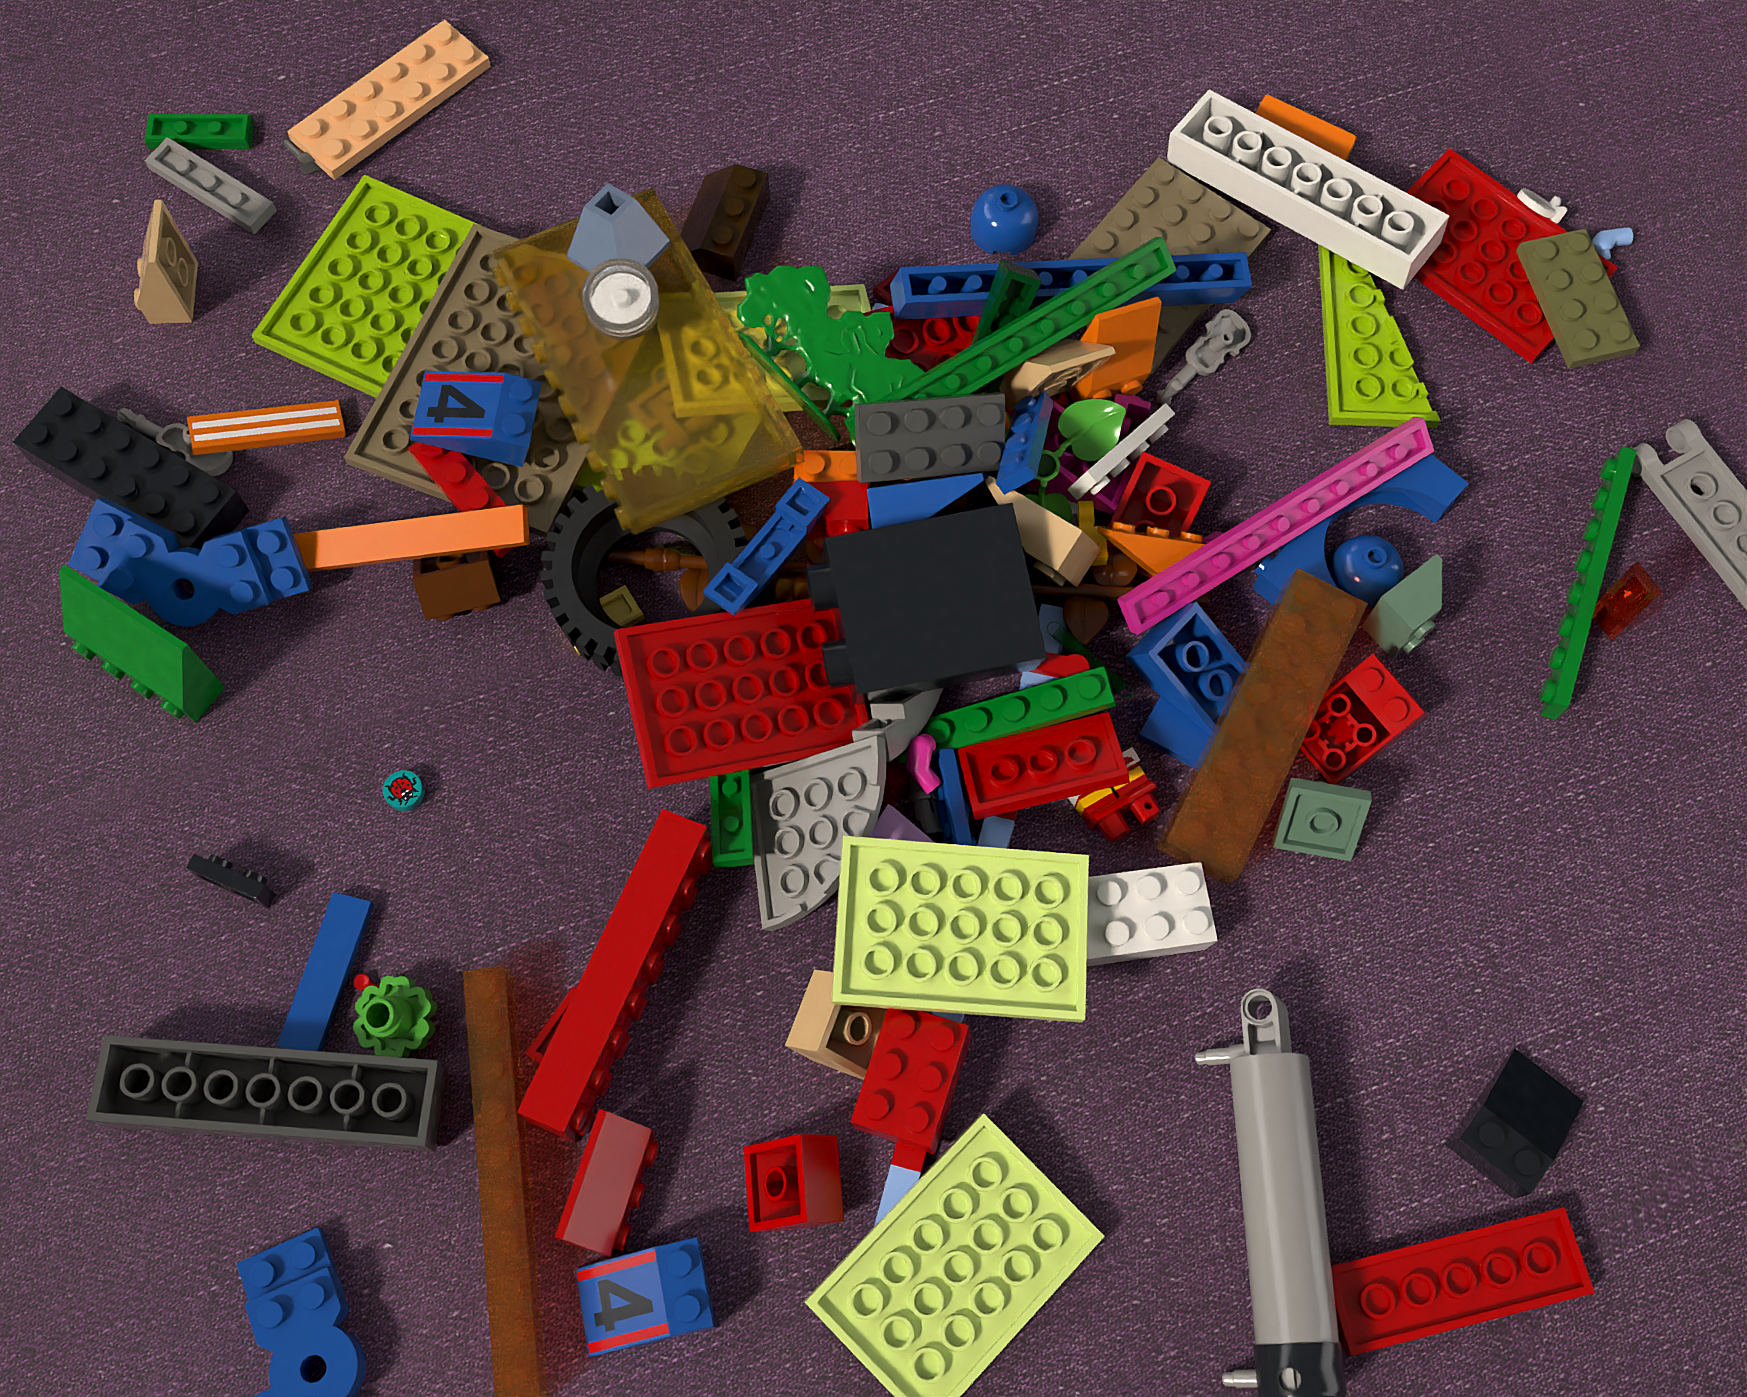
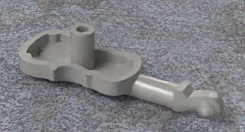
[1157,309,1251,405]
[117,408,233,477]

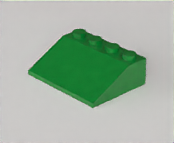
[59,564,225,723]

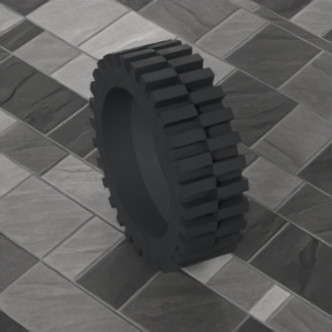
[541,467,753,678]

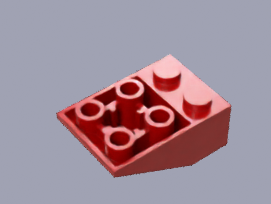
[1283,654,1429,785]

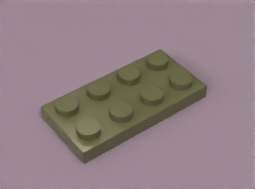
[1516,228,1640,369]

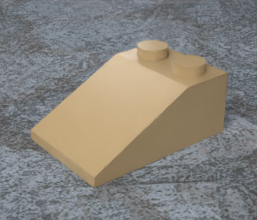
[134,200,198,324]
[999,339,1116,410]
[985,476,1101,587]

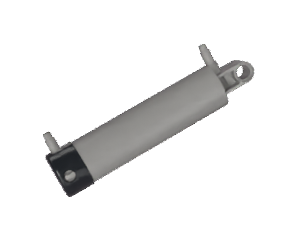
[1195,988,1347,1397]

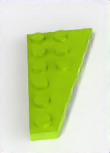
[1318,244,1441,428]

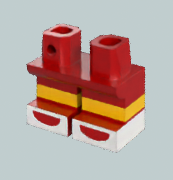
[1068,747,1161,844]

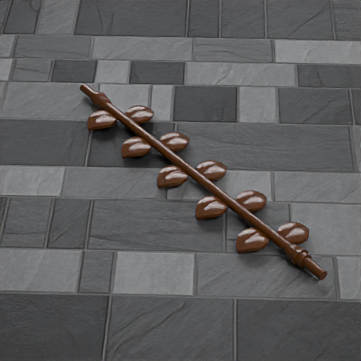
[608,520,1209,646]

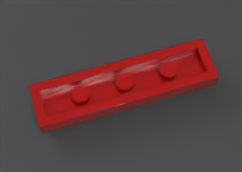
[408,442,530,558]

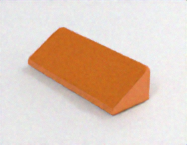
[1255,95,1357,161]

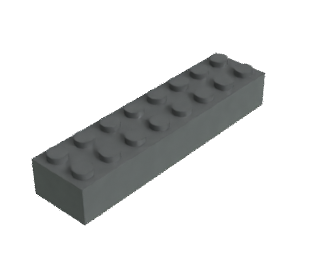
[86,1035,448,1152]

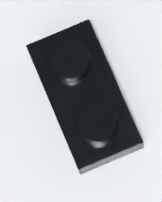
[186,854,276,909]

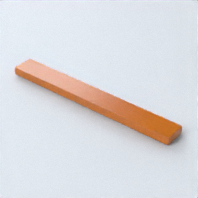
[293,504,530,572]

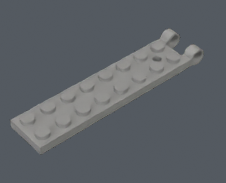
[1631,419,1747,610]

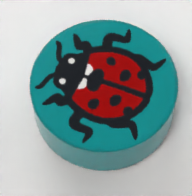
[383,770,425,812]

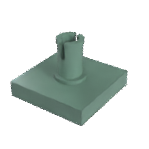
[1272,777,1372,862]

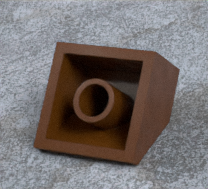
[412,550,501,621]

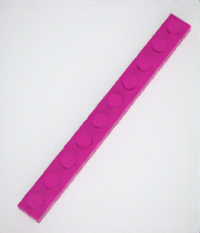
[1117,417,1434,635]

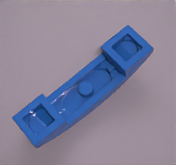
[703,477,830,616]

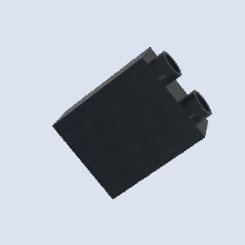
[805,503,1047,706]

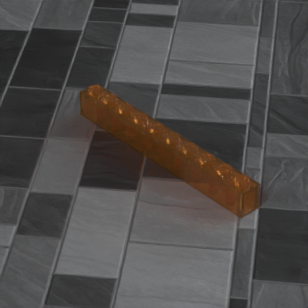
[463,965,548,1397]

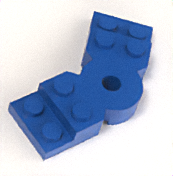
[68,496,313,627]
[236,1227,366,1397]

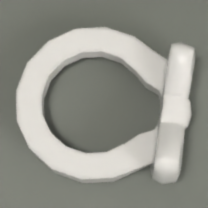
[1517,188,1567,224]

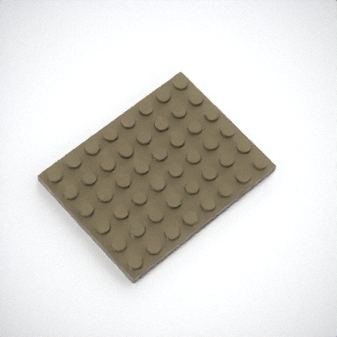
[344,224,669,538]

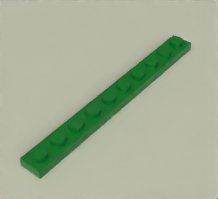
[844,237,1177,444]

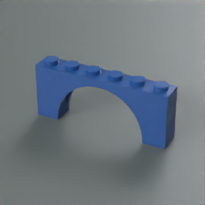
[1252,453,1469,645]

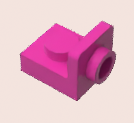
[1113,393,1151,445]

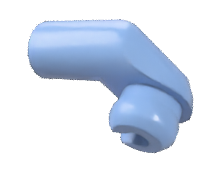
[1592,227,1633,261]

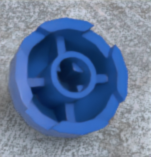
[970,184,1039,256]
[1327,535,1404,611]

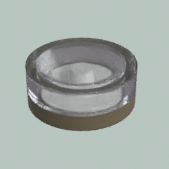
[582,258,660,340]

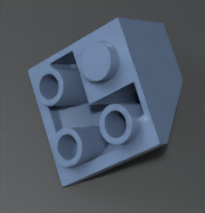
[567,183,671,276]

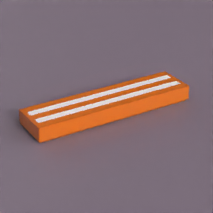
[187,400,345,455]

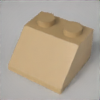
[785,969,887,1080]

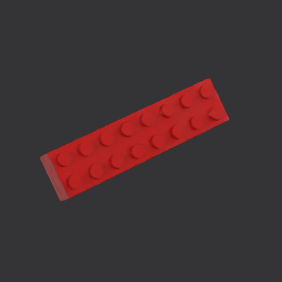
[517,808,713,1143]

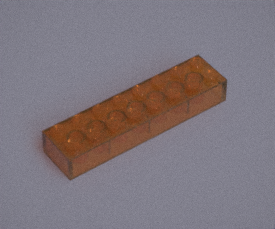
[1156,568,1368,884]

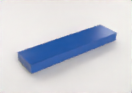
[276,892,374,1052]

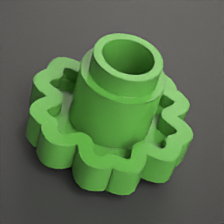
[353,976,437,1058]

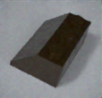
[670,164,770,282]

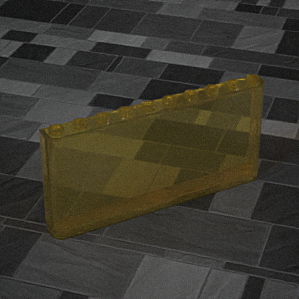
[492,188,805,535]

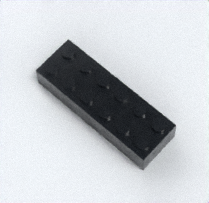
[13,387,250,550]

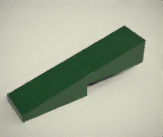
[970,259,1042,394]

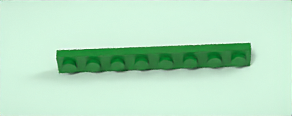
[1539,446,1637,720]

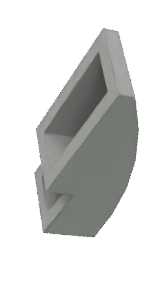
[852,688,943,762]

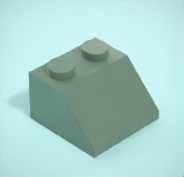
[1361,554,1442,659]

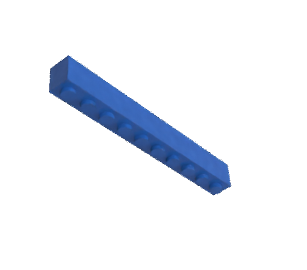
[890,252,1252,320]

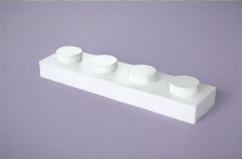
[1067,403,1175,500]

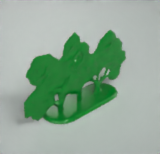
[736,265,925,448]

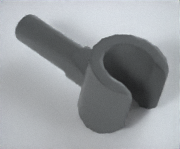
[283,139,322,174]

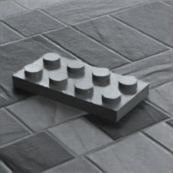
[854,392,1005,483]

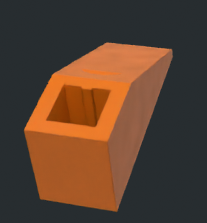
[1097,521,1207,577]

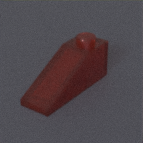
[1593,562,1663,641]

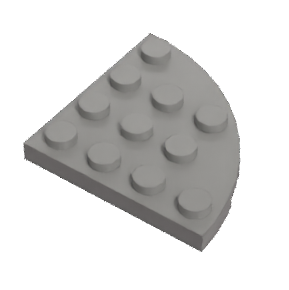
[751,735,887,931]

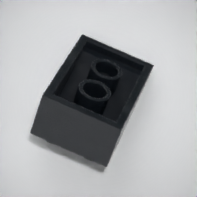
[1445,1048,1584,1199]

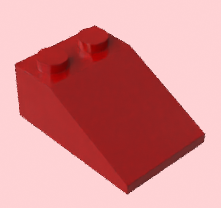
[1106,451,1213,578]

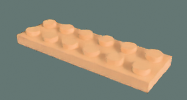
[287,19,491,180]

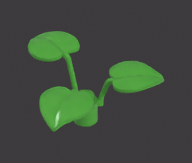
[1005,399,1126,524]

